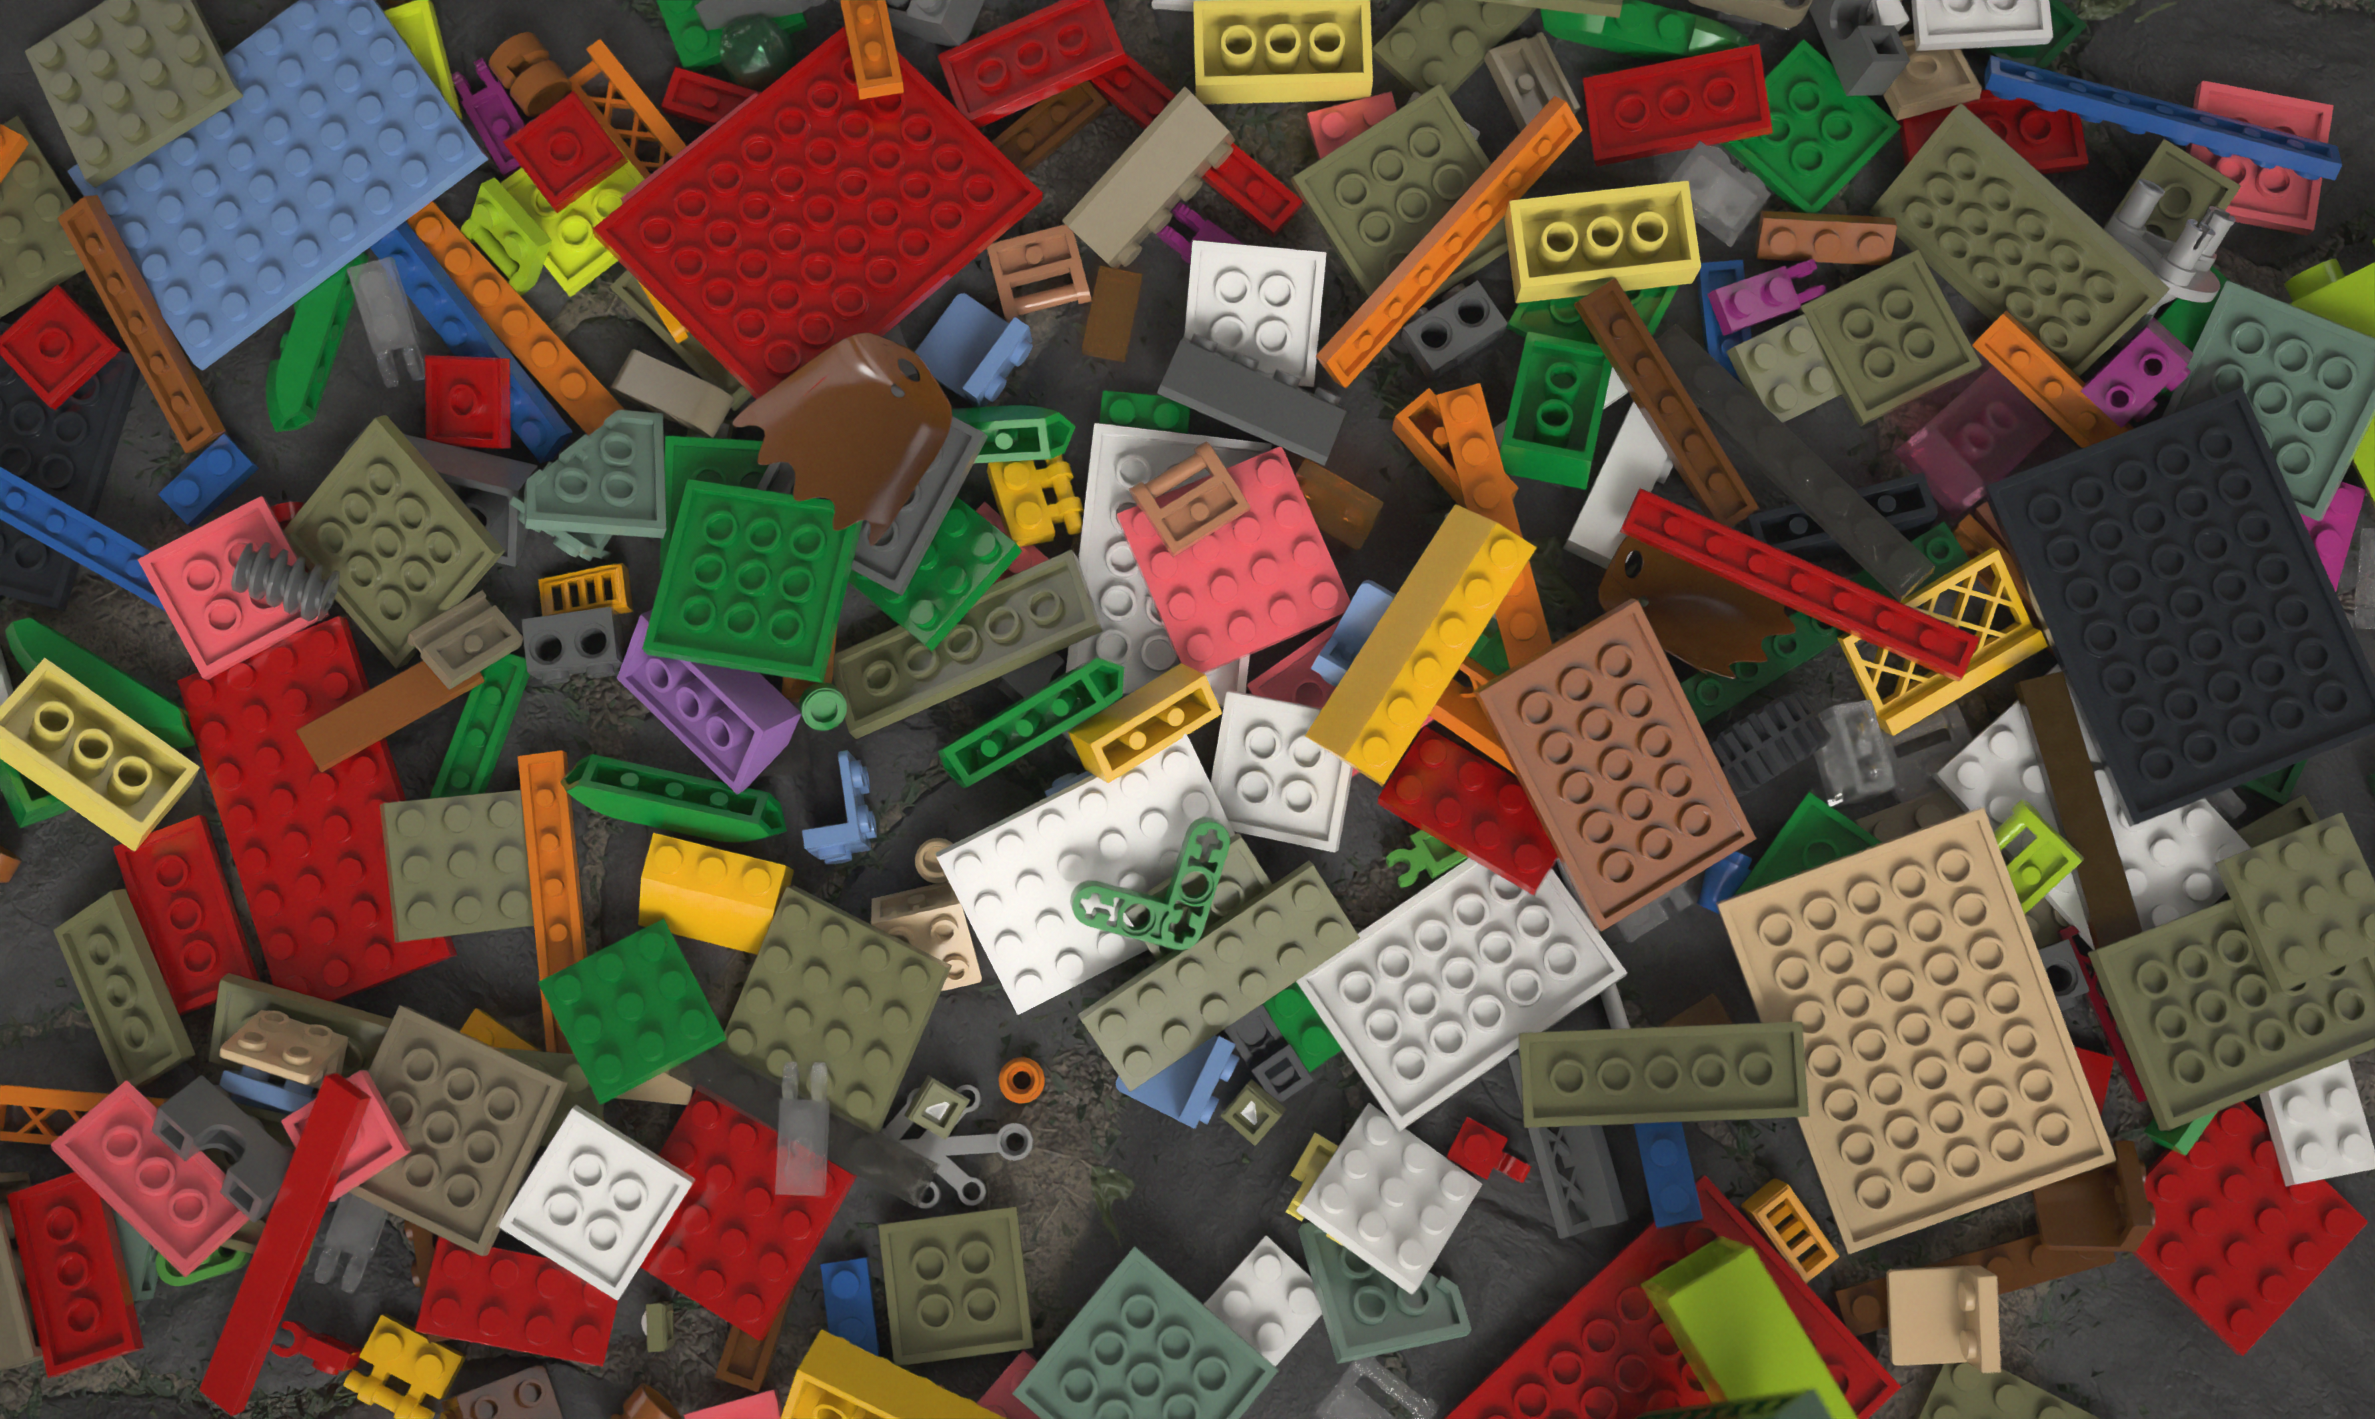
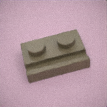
[1484,32,1580,133]
[407,591,524,690]

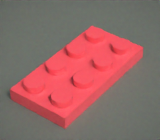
[51,1080,250,1277]

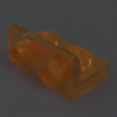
[1296,458,1384,550]

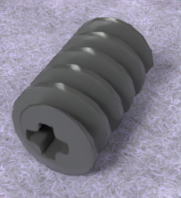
[231,542,340,622]

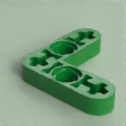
[1070,817,1230,950]

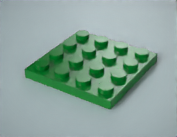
[642,479,863,683]

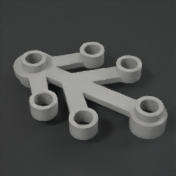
[854,1085,1034,1209]

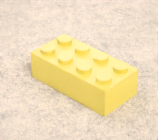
[1193,0,1373,104]
[1504,181,1701,303]
[0,658,200,852]

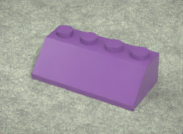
[617,609,801,794]

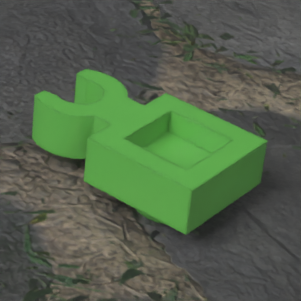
[1386,830,1469,887]

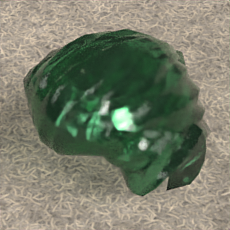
[719,14,797,92]

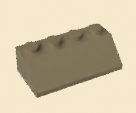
[1062,87,1235,270]
[0,1172,43,1371]

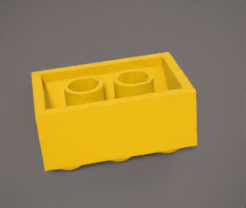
[638,833,794,955]

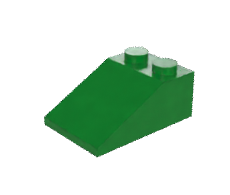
[1500,332,1612,490]

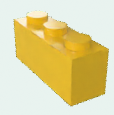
[1068,663,1222,783]

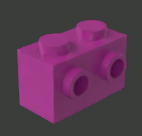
[2081,317,2194,428]

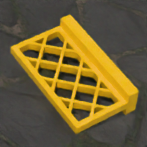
[1837,548,2048,736]

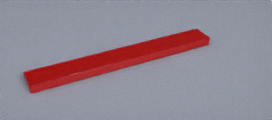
[1619,488,1980,682]
[199,1072,371,1416]

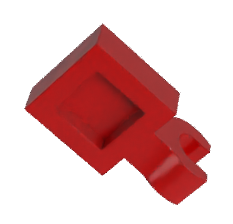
[1446,1117,1531,1183]
[271,1320,363,1375]

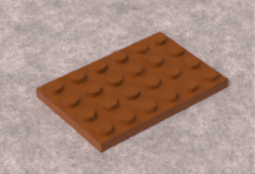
[1473,598,1756,932]

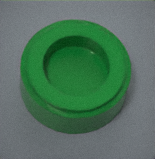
[799,682,847,731]

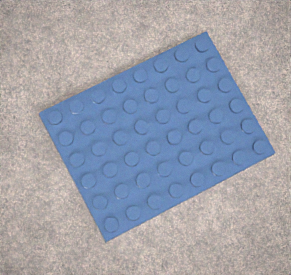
[68,0,488,370]

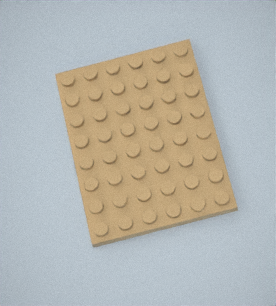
[1716,807,2117,1254]

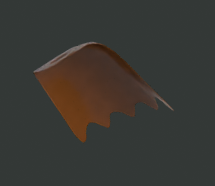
[733,332,953,546]
[1599,536,1796,678]

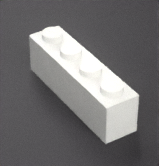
[1563,400,1673,569]

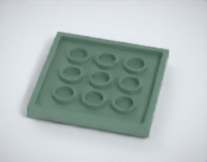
[2162,280,2375,521]
[1012,1246,1279,1419]

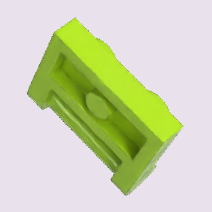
[461,178,552,295]
[1993,799,2084,915]

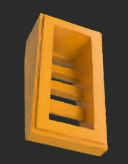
[538,563,633,616]
[1741,1178,1839,1283]

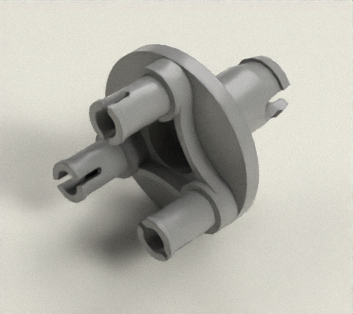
[2104,178,2236,347]

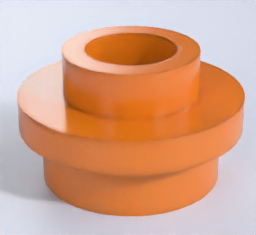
[999,1057,1045,1103]

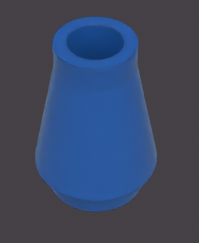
[1696,851,1752,914]

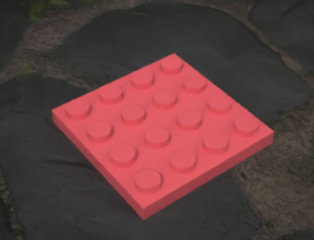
[1116,446,1351,674]

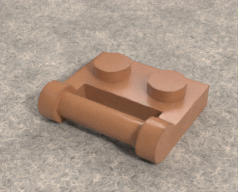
[987,224,1092,323]
[1129,441,1251,557]

